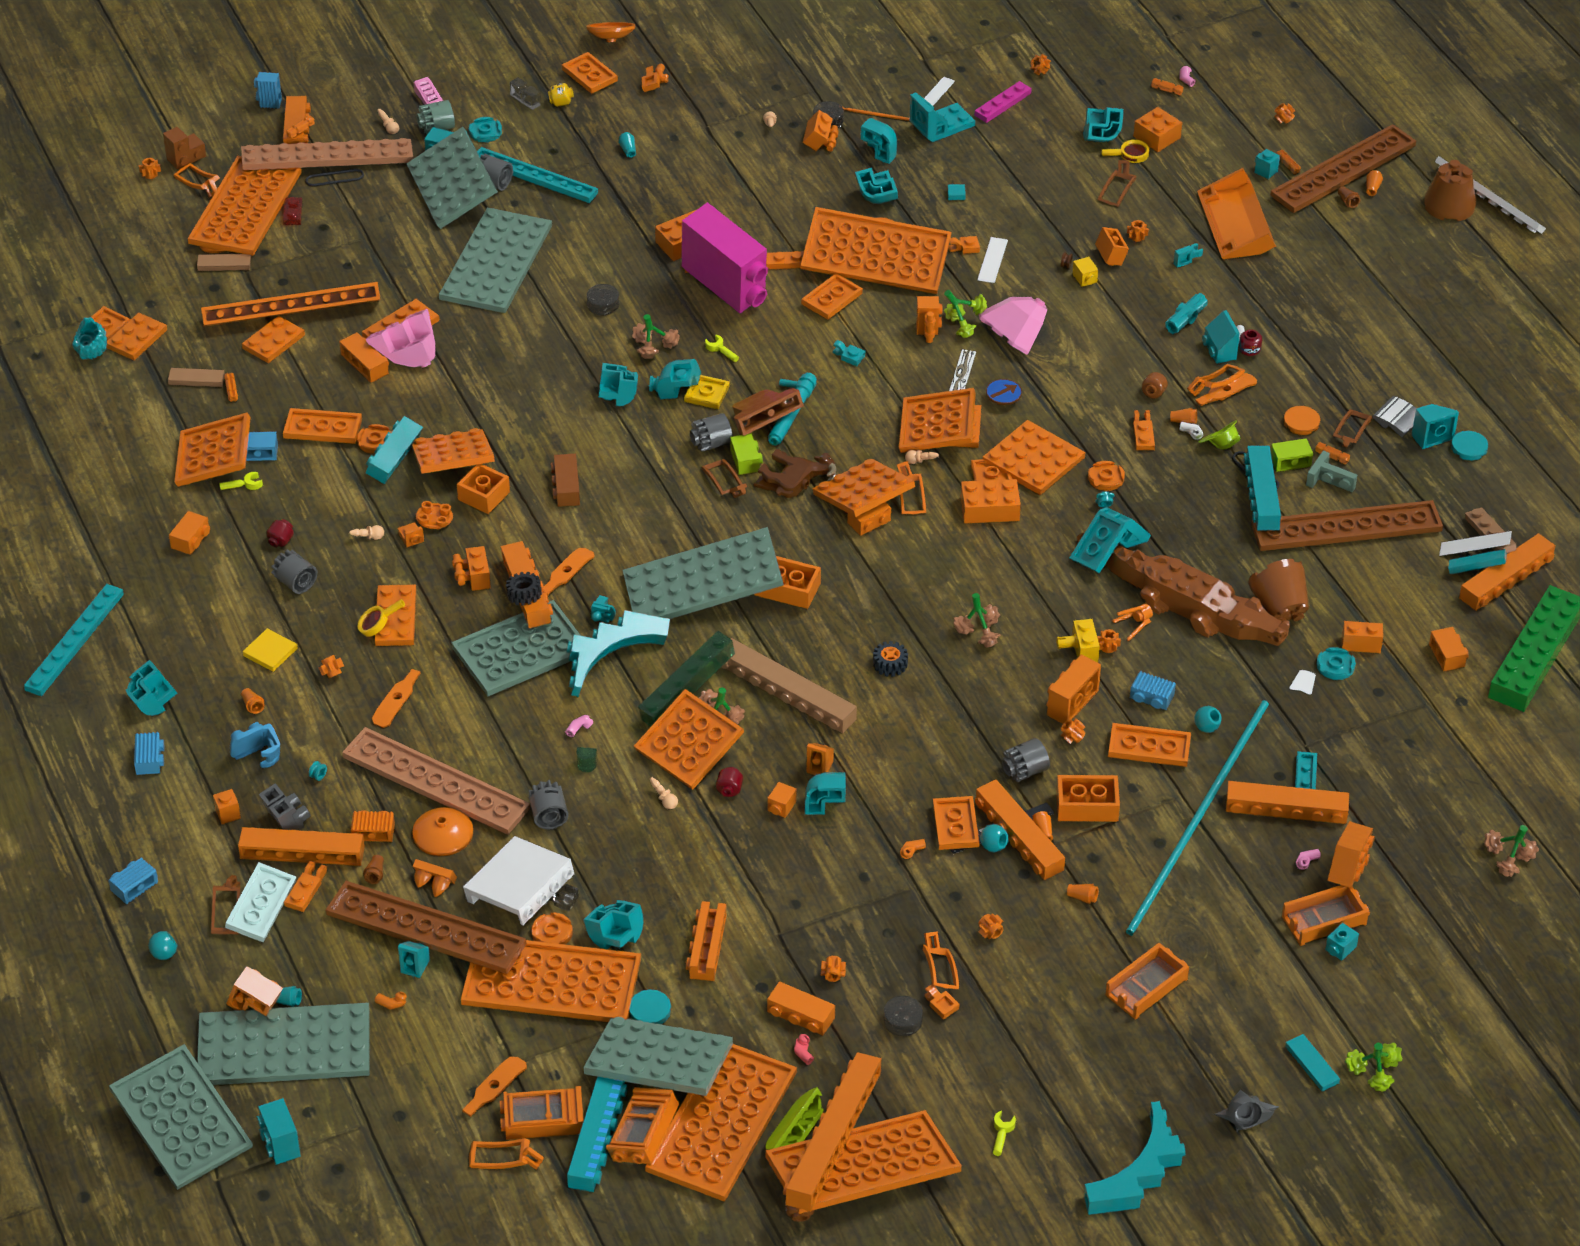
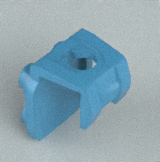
[230,722,280,768]

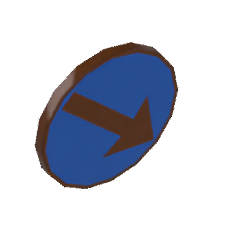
[986,379,1022,405]

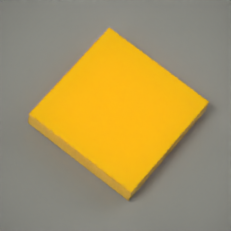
[684,375,730,409]
[243,628,298,672]

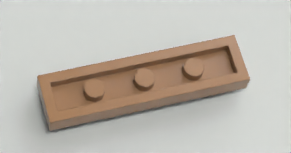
[1465,508,1517,553]

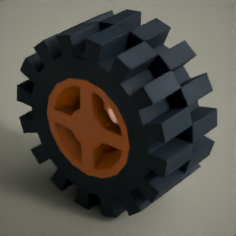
[873,641,908,677]

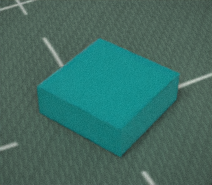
[948,184,966,200]

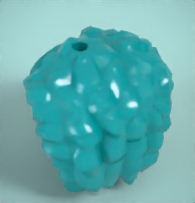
[72,317,107,359]

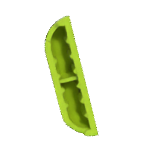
[765,1087,823,1150]

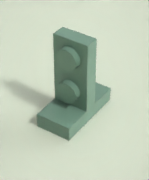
[1306,450,1358,492]

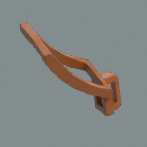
[1098,160,1137,207]
[1333,409,1373,448]
[701,459,747,498]
[211,875,240,934]

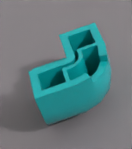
[1083,107,1124,142]
[861,118,897,164]
[855,168,898,204]
[657,359,701,399]
[599,363,638,406]
[126,660,177,716]
[805,772,846,815]
[583,900,644,950]

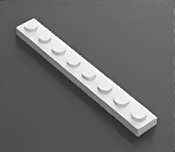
[1435,156,1546,234]

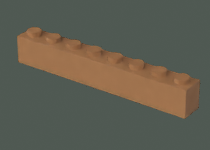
[717,638,857,733]

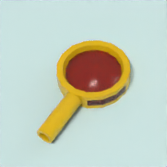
[1101,140,1149,163]
[358,599,405,637]

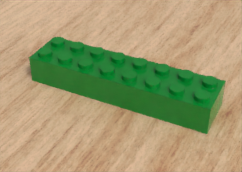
[1488,585,1580,712]

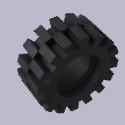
[506,572,542,606]

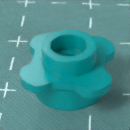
[1095,492,1115,508]

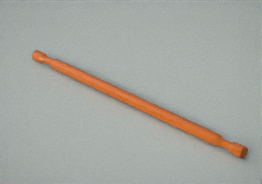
[839,107,910,121]

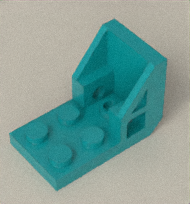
[909,93,975,142]
[1069,507,1151,573]

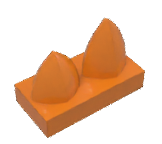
[413,859,457,897]

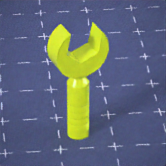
[705,335,739,362]
[219,472,263,490]
[993,1111,1016,1156]

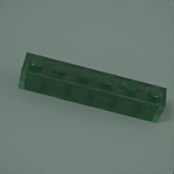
[638,631,735,726]

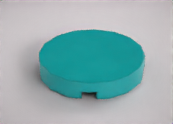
[469,117,502,142]
[1451,431,1488,461]
[1316,647,1356,680]
[630,989,671,1024]

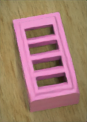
[414,77,443,105]

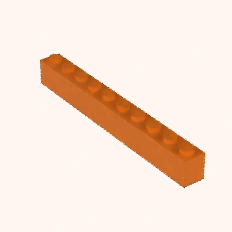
[201,282,380,327]
[783,1052,882,1212]

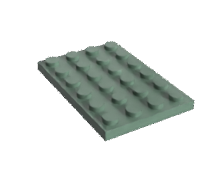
[407,127,498,229]
[451,600,581,696]
[584,1017,733,1096]
[109,1044,253,1190]

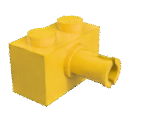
[1056,619,1100,662]

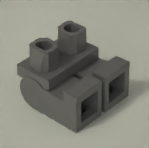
[259,783,311,830]

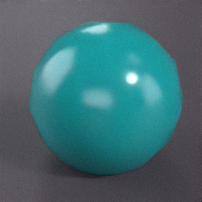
[1194,706,1222,733]
[980,824,1008,852]
[148,931,178,960]

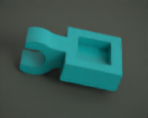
[1173,243,1203,268]
[833,340,866,366]

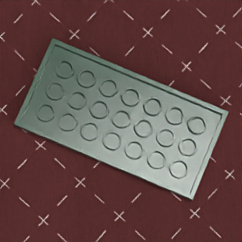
[439,207,552,313]
[623,527,784,619]
[198,1003,370,1085]

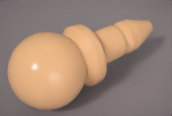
[378,109,399,134]
[763,111,777,127]
[905,450,939,464]
[349,525,384,540]
[650,777,678,809]

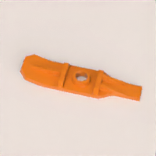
[1196,373,1257,406]
[543,548,594,595]
[372,669,421,728]
[462,1057,527,1117]

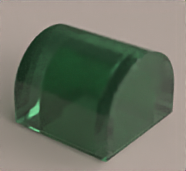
[576,747,598,772]

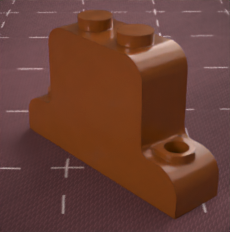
[732,388,804,436]

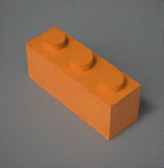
[339,333,389,383]
[767,981,835,1035]

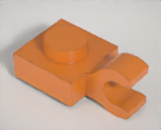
[642,66,660,92]
[949,236,980,254]
[924,984,960,1020]

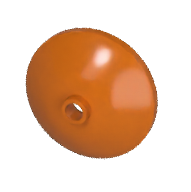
[586,22,635,42]
[412,807,473,856]

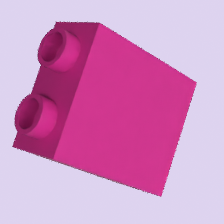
[682,202,768,313]

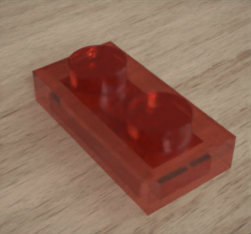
[283,197,303,225]

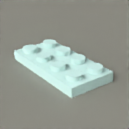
[225,863,296,942]

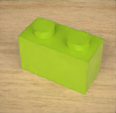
[730,433,763,475]
[1270,438,1313,472]

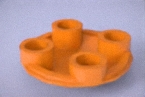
[416,501,453,529]

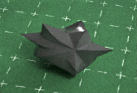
[1214,1090,1279,1132]

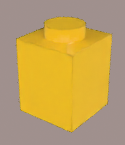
[1072,257,1098,287]

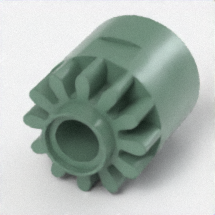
[416,100,455,134]

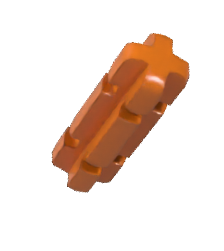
[1151,78,1183,95]
[286,116,315,139]
[1277,149,1301,175]
[224,373,238,402]
[1315,442,1350,464]

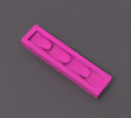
[974,81,1032,123]

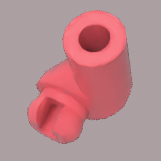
[794,1034,814,1065]

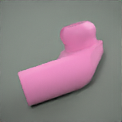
[1179,66,1196,87]
[565,715,593,737]
[1296,849,1321,870]

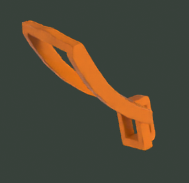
[173,163,220,198]
[1187,364,1245,397]
[897,461,926,514]
[923,932,959,989]
[469,1138,544,1169]

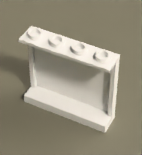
[463,836,574,925]

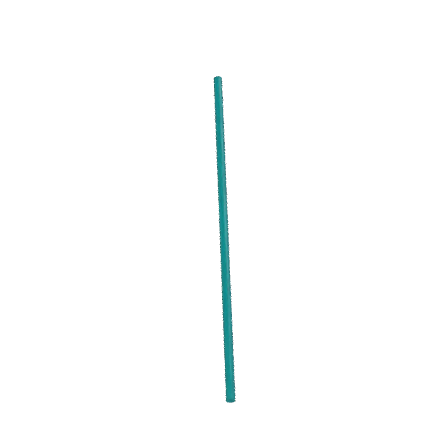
[1126,700,1269,936]

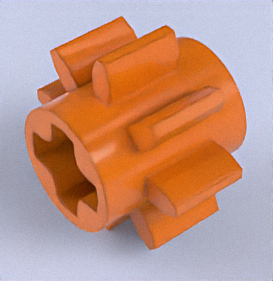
[1030,54,1051,75]
[1274,103,1295,124]
[139,158,161,179]
[1127,220,1149,242]
[1097,629,1121,653]
[318,655,344,678]
[1061,718,1085,744]
[978,914,1003,939]
[821,956,846,982]

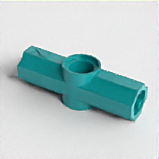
[1165,293,1208,334]

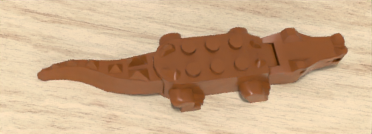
[1076,533,1290,646]

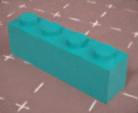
[366,416,423,484]

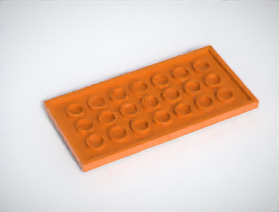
[188,156,302,256]
[800,207,952,294]
[461,940,641,1022]
[645,1044,797,1202]
[765,1110,962,1214]

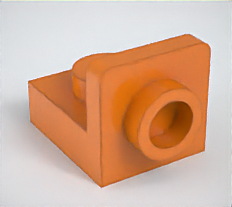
[398,522,424,547]

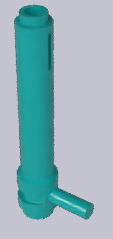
[768,372,817,446]

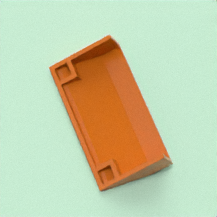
[1197,168,1276,259]

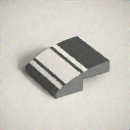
[1372,396,1417,437]

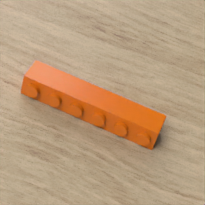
[1459,533,1556,611]
[501,541,553,628]
[975,780,1065,880]
[1226,781,1349,824]
[238,827,365,866]

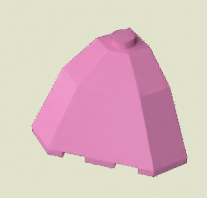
[979,297,1047,354]
[366,309,435,368]

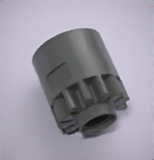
[480,154,513,191]
[689,413,732,452]
[271,549,318,594]
[1002,738,1050,782]
[528,780,568,829]

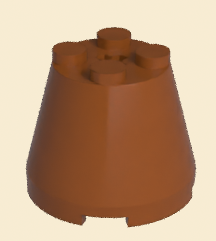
[1424,160,1476,221]
[1248,559,1309,621]

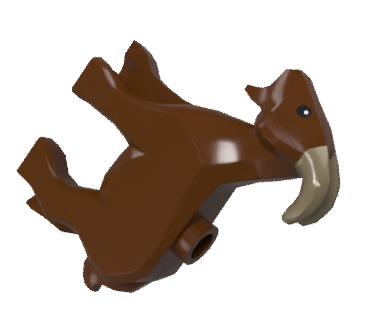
[754,449,836,498]

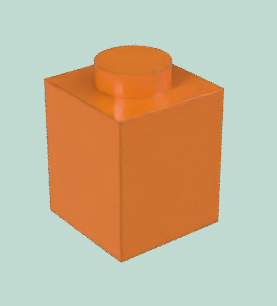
[768,782,797,818]
[213,789,241,824]

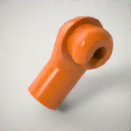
[655,64,669,83]
[900,839,926,859]
[375,992,407,1009]

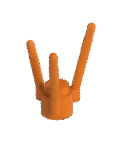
[1112,603,1153,641]

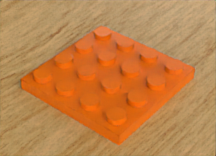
[899,388,976,453]
[174,412,251,487]
[982,420,1085,495]
[412,428,495,474]
[812,459,915,517]
[634,689,744,790]

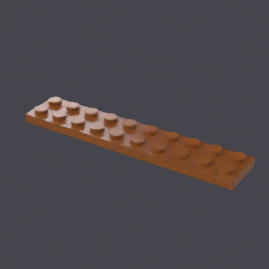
[1270,124,1416,213]
[1251,500,1443,551]
[326,881,527,974]

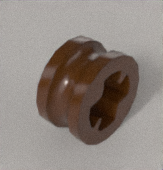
[1060,252,1073,269]

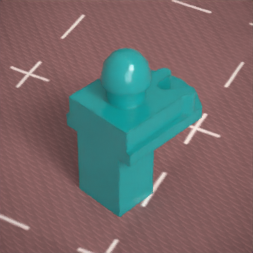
[591,595,616,623]

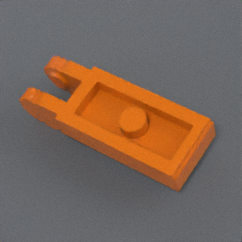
[1133,410,1155,451]
[284,861,327,912]

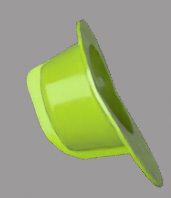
[1198,420,1240,449]

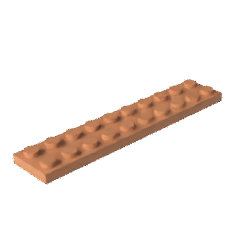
[241,138,413,170]
[342,727,530,835]

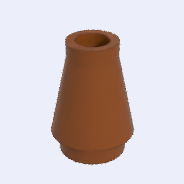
[1338,186,1360,208]
[363,855,384,884]

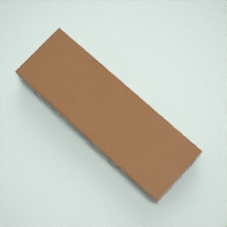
[197,254,251,271]
[168,368,225,387]

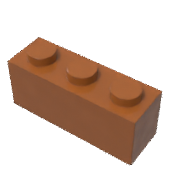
[551,453,580,507]

